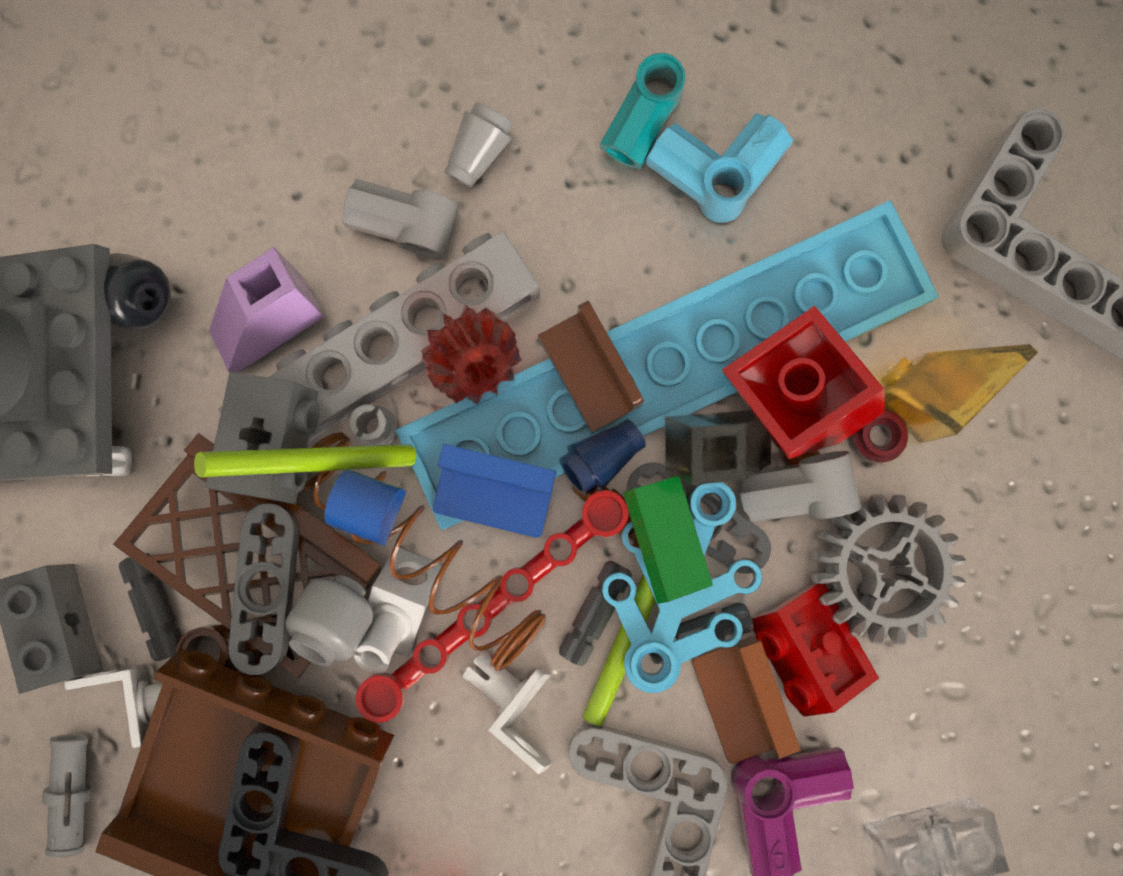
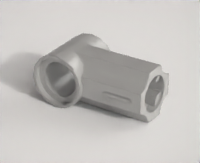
[342,179,459,259]
[740,451,861,522]

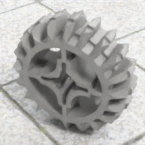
[811,494,966,645]

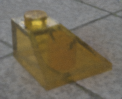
[880,344,1038,444]

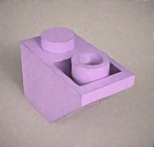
[209,247,325,373]

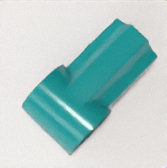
[600,53,685,170]

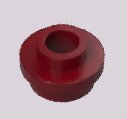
[852,408,908,463]

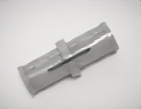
[42,734,91,857]

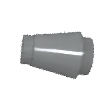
[444,102,513,188]

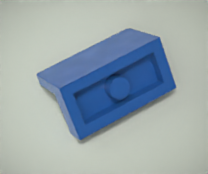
[433,444,557,538]

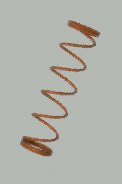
[301,432,546,671]

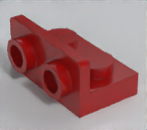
[752,583,879,717]

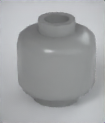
[285,575,373,667]

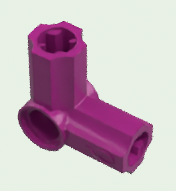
[732,747,854,876]

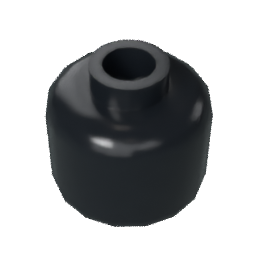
[104,253,171,330]

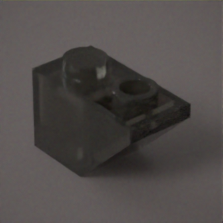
[665,410,771,485]

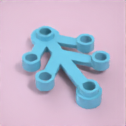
[602,481,762,693]

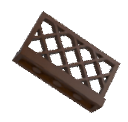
[113,433,382,679]

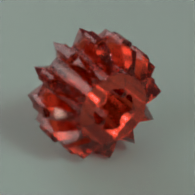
[421,305,522,405]

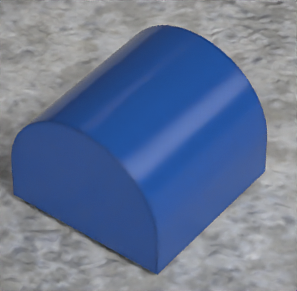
[325,469,406,546]

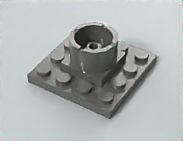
[0,244,112,481]

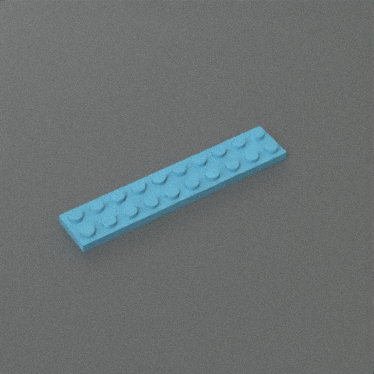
[395,200,939,531]

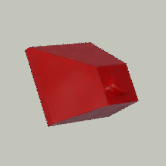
[722,306,885,459]

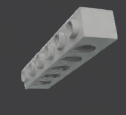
[218,230,540,444]

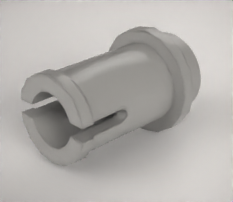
[349,404,398,446]

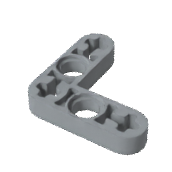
[568,724,728,876]

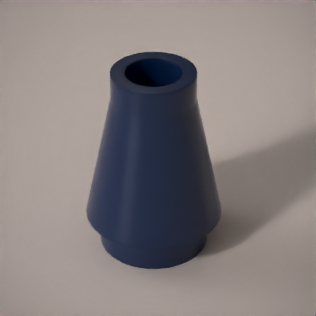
[559,419,646,496]

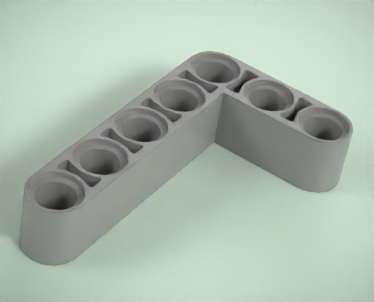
[942,109,1123,360]

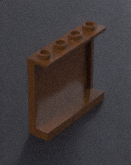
[95,648,395,876]

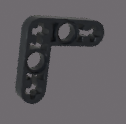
[219,722,389,876]

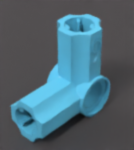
[646,113,793,223]

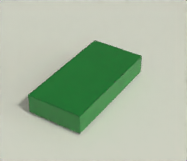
[623,476,713,604]

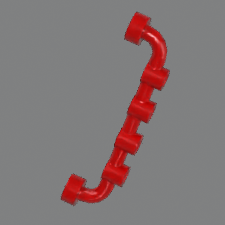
[355,490,628,723]

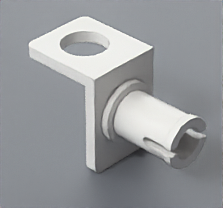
[354,548,442,674]
[463,650,552,774]
[64,664,163,748]

